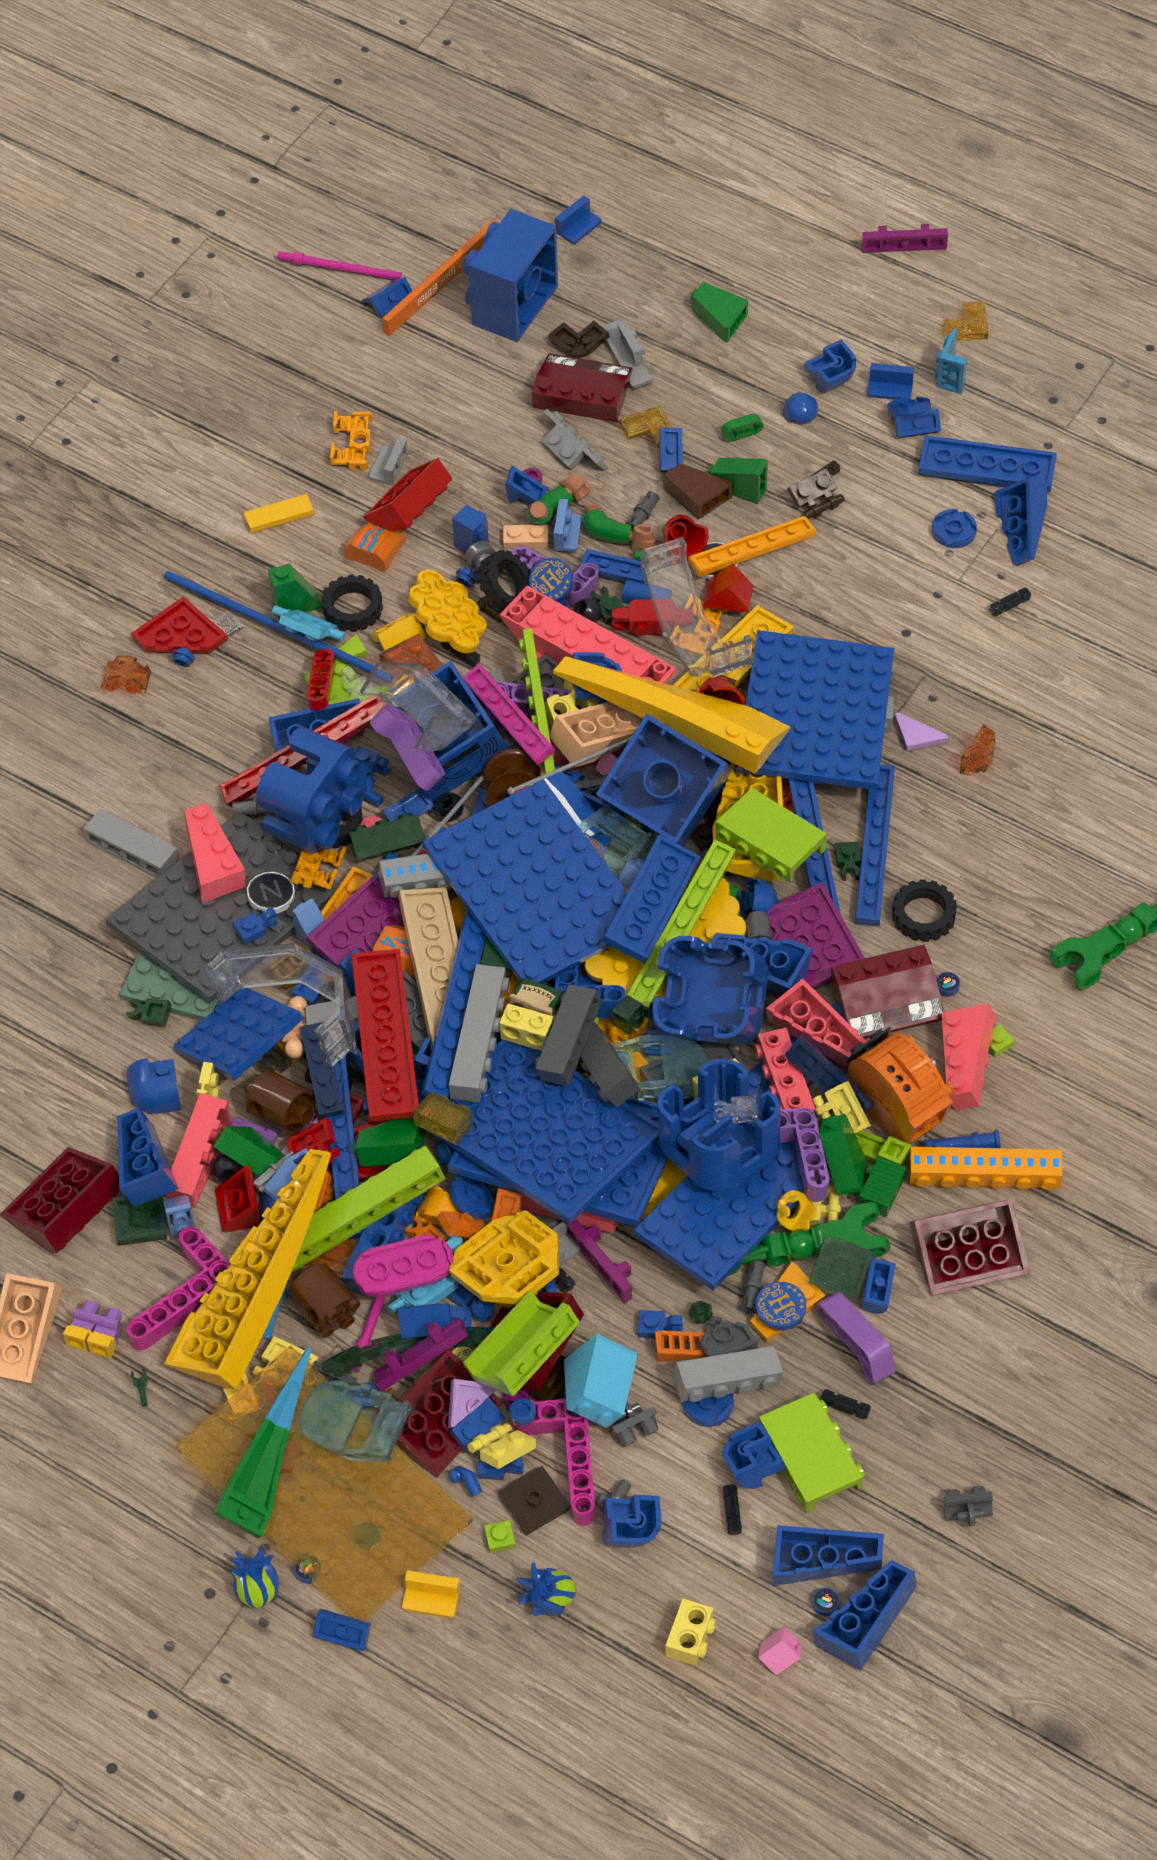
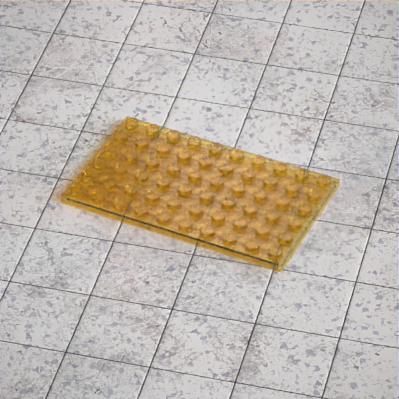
[176,1345,473,1621]

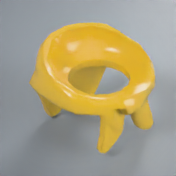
[776,1190,817,1231]

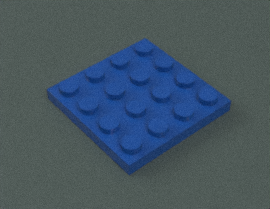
[173,986,304,1081]

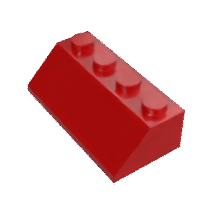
[363,458,452,532]

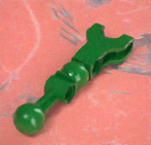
[1049,902,1157,990]
[728,1202,891,1276]

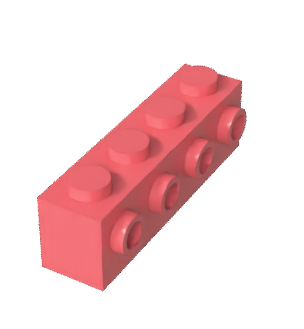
[754,1028,816,1113]

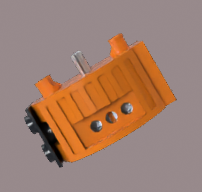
[844,1027,955,1144]

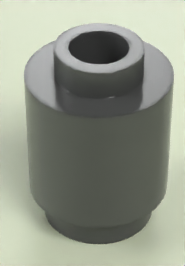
[746,911,772,940]

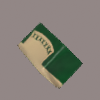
[509,978,563,1016]

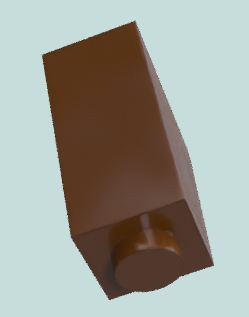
[664,463,732,520]

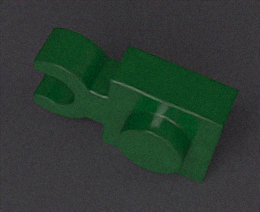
[591,586,624,625]
[835,841,861,881]
[126,998,172,1026]

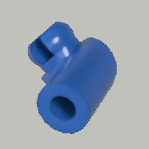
[364,776,384,807]
[448,1466,483,1497]

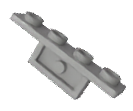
[602,320,652,389]
[542,409,608,470]

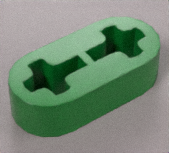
[721,414,764,442]

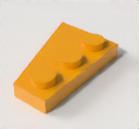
[750,1261,825,1343]

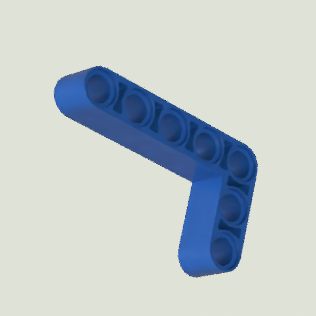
[555,963,627,1018]

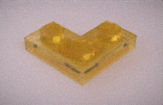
[943,301,988,340]
[620,405,673,448]

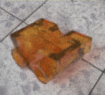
[101,656,151,693]
[960,724,996,776]

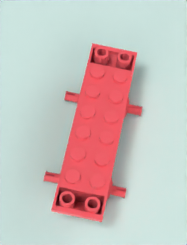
[500,586,676,683]

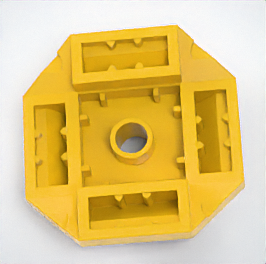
[449,1210,560,1309]

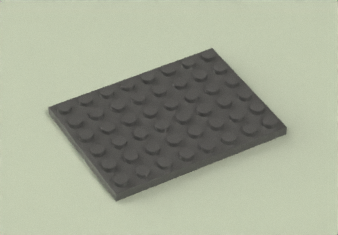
[106,813,340,1003]

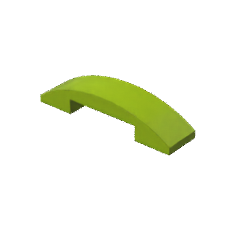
[816,1111,911,1165]

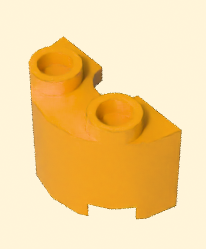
[413,1186,463,1229]

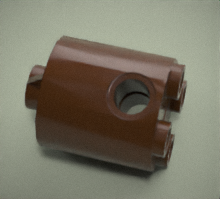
[245,1069,316,1135]
[288,1263,361,1338]

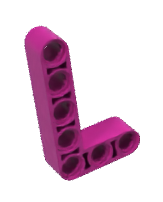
[127,1226,230,1351]
[512,1399,595,1526]

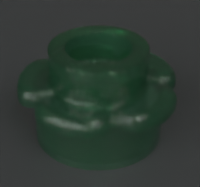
[688,1301,713,1324]

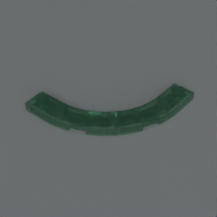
[321,1327,495,1377]

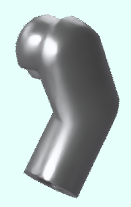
[595,1479,631,1510]

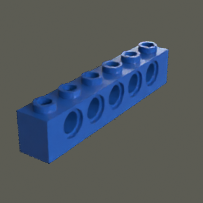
[342,1193,423,1294]

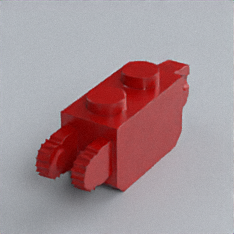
[611,599,692,636]

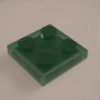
[112,1195,168,1246]
[808,1234,874,1300]

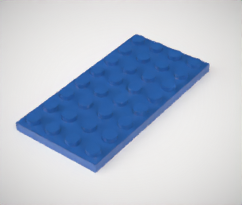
[633,1106,830,1291]

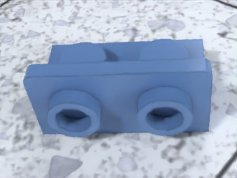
[554,499,582,552]

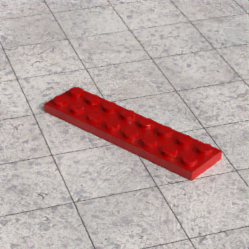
[352,949,420,1122]

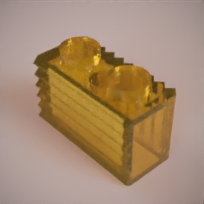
[414,1091,473,1145]

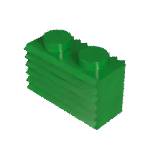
[856,1157,907,1217]

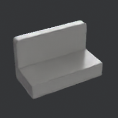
[369,437,408,486]

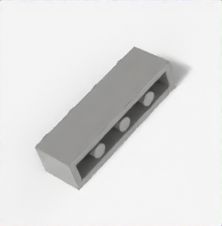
[83,809,179,878]
[672,1346,783,1402]

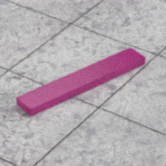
[463,663,556,766]

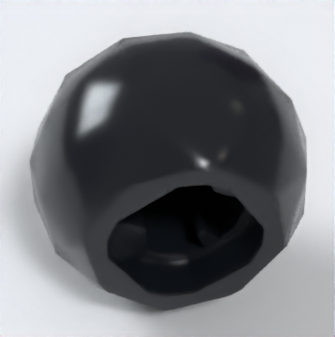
[573,598,602,623]
[434,792,464,822]
[211,1154,242,1183]

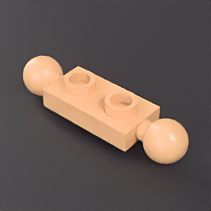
[282,996,307,1058]

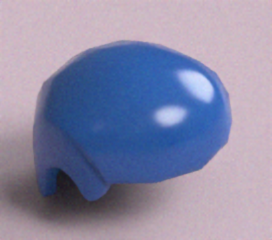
[783,392,818,425]

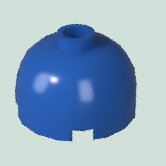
[739,877,780,920]

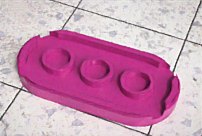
[353,1235,453,1297]

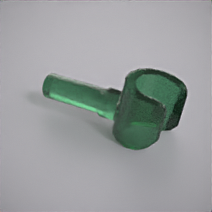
[131,1369,148,1407]

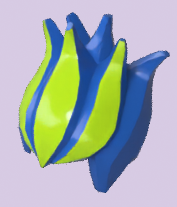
[231,1547,279,1610]
[517,1562,576,1616]

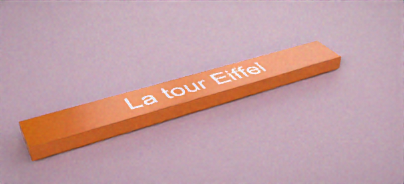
[382,219,499,336]

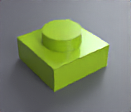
[988,1024,1015,1058]
[484,1520,516,1553]

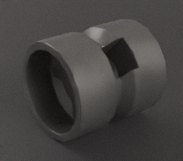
[465,540,505,579]

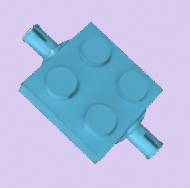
[272,605,345,642]
[386,1274,459,1315]

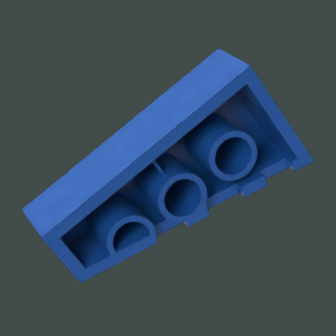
[812,1560,917,1671]

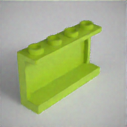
[716,788,827,883]
[464,1291,580,1396]
[759,1392,865,1514]

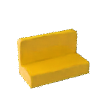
[370,613,426,658]
[402,1570,460,1619]

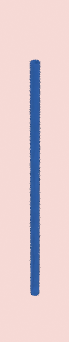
[164,571,392,682]

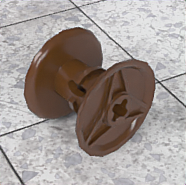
[483,748,541,807]

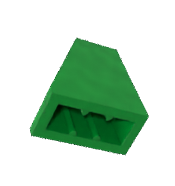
[691,282,748,343]
[708,458,768,505]
[268,563,322,620]
[353,1111,425,1167]
[820,1114,866,1196]
[214,1126,285,1177]

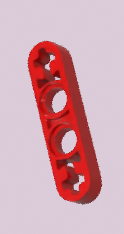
[306,649,336,710]

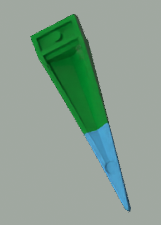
[213,1347,312,1539]

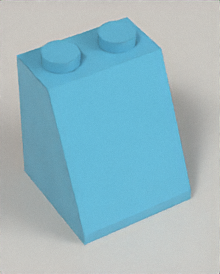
[564,1333,637,1428]

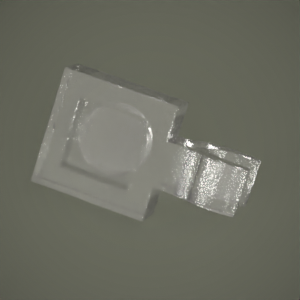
[341,666,379,703]

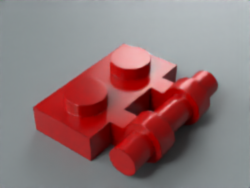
[286,1118,340,1165]

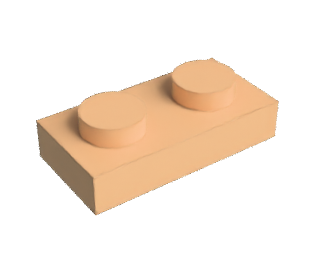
[503,525,548,548]

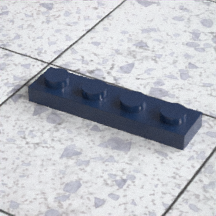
[300,1021,344,1119]
[785,1036,874,1114]

